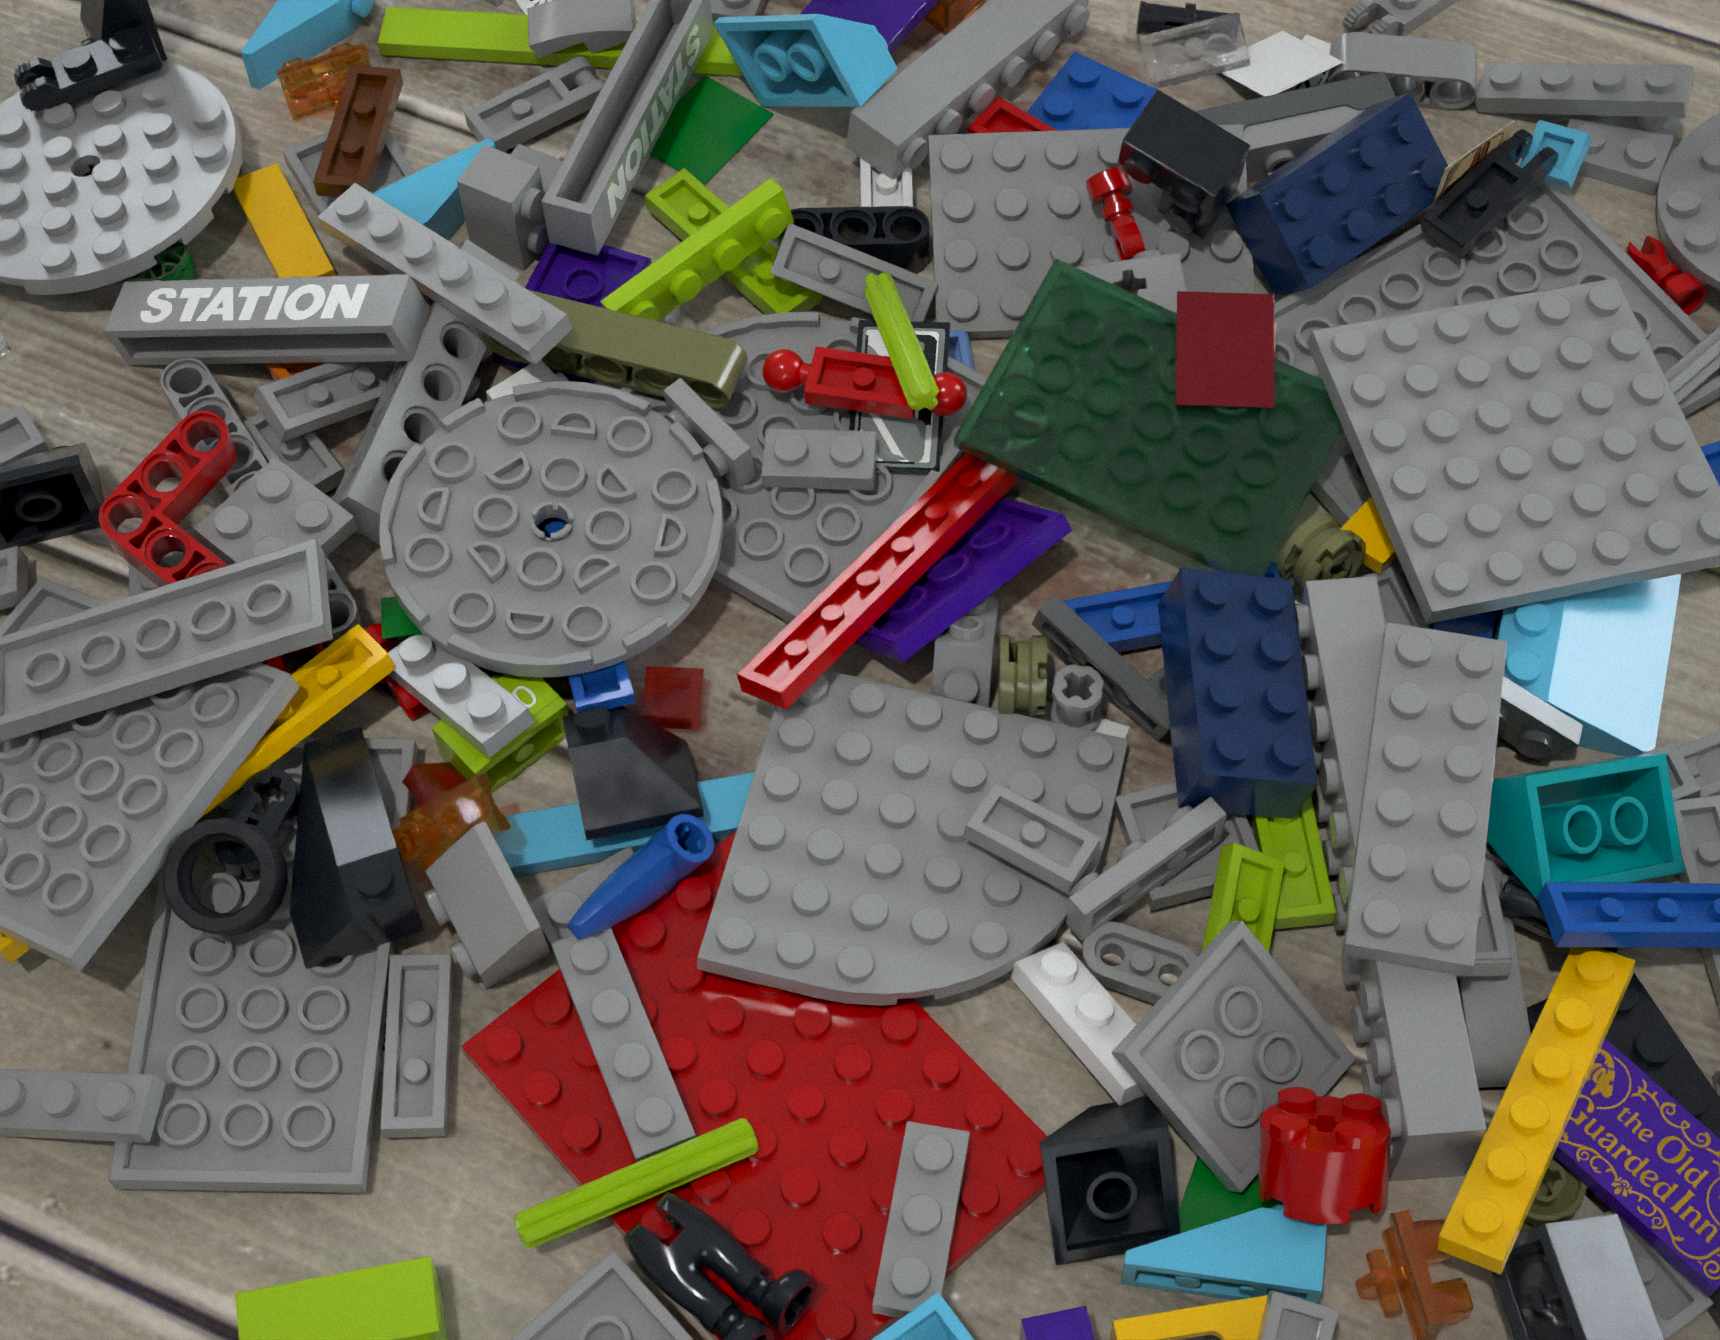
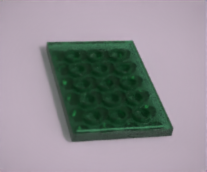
[954,259,1343,577]

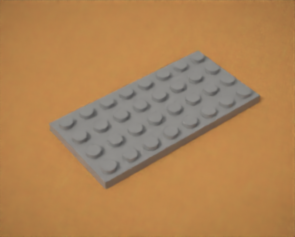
[109,737,419,1193]

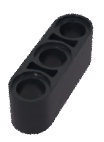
[777,206,930,274]

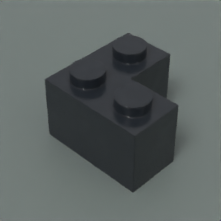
[1118,89,1251,239]

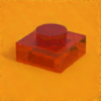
[640,666,705,730]
[402,762,486,820]

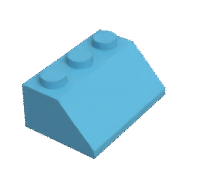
[713,14,898,107]

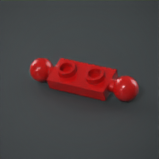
[762,346,967,419]

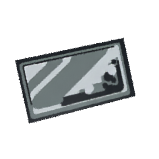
[849,320,950,472]

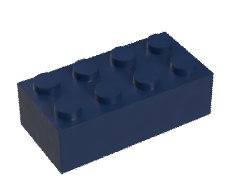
[1225,92,1448,297]
[1158,568,1318,819]

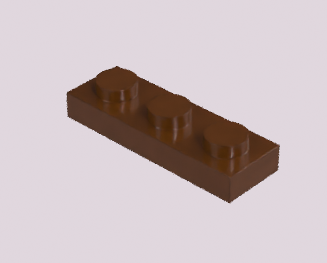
[313,64,403,198]

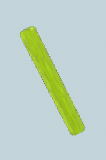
[864,272,939,411]
[514,1118,758,1249]

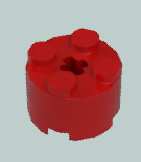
[1258,1087,1391,1224]

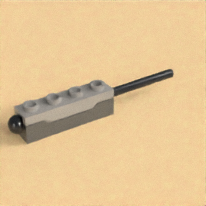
[1195,72,1403,183]

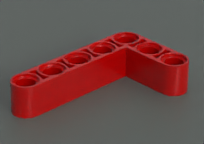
[98,410,324,674]

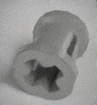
[1050,664,1104,731]

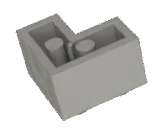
[457,144,563,271]

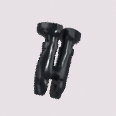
[623,1192,817,1340]

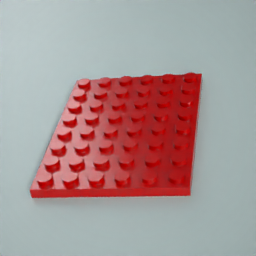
[461,830,1047,1340]

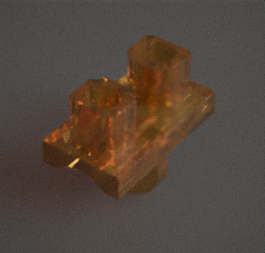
[276,42,371,120]
[393,773,511,873]
[1355,1210,1473,1340]

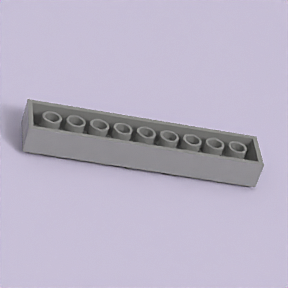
[1295,576,1487,1182]

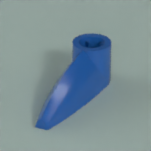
[567,814,714,940]

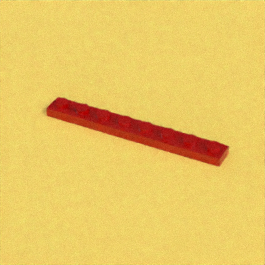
[737,409,1059,710]

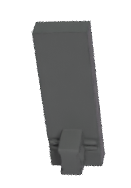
[1032,594,1170,742]

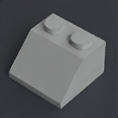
[423,820,551,989]

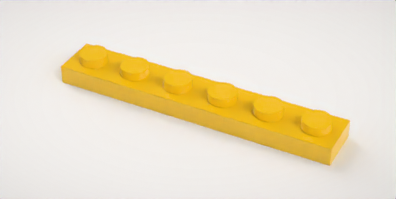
[1437,947,1636,1275]

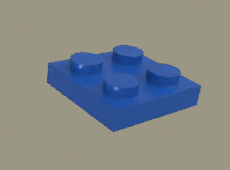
[1027,52,1157,131]

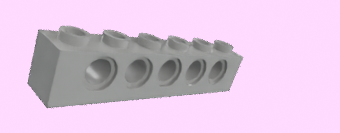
[332,239,520,545]

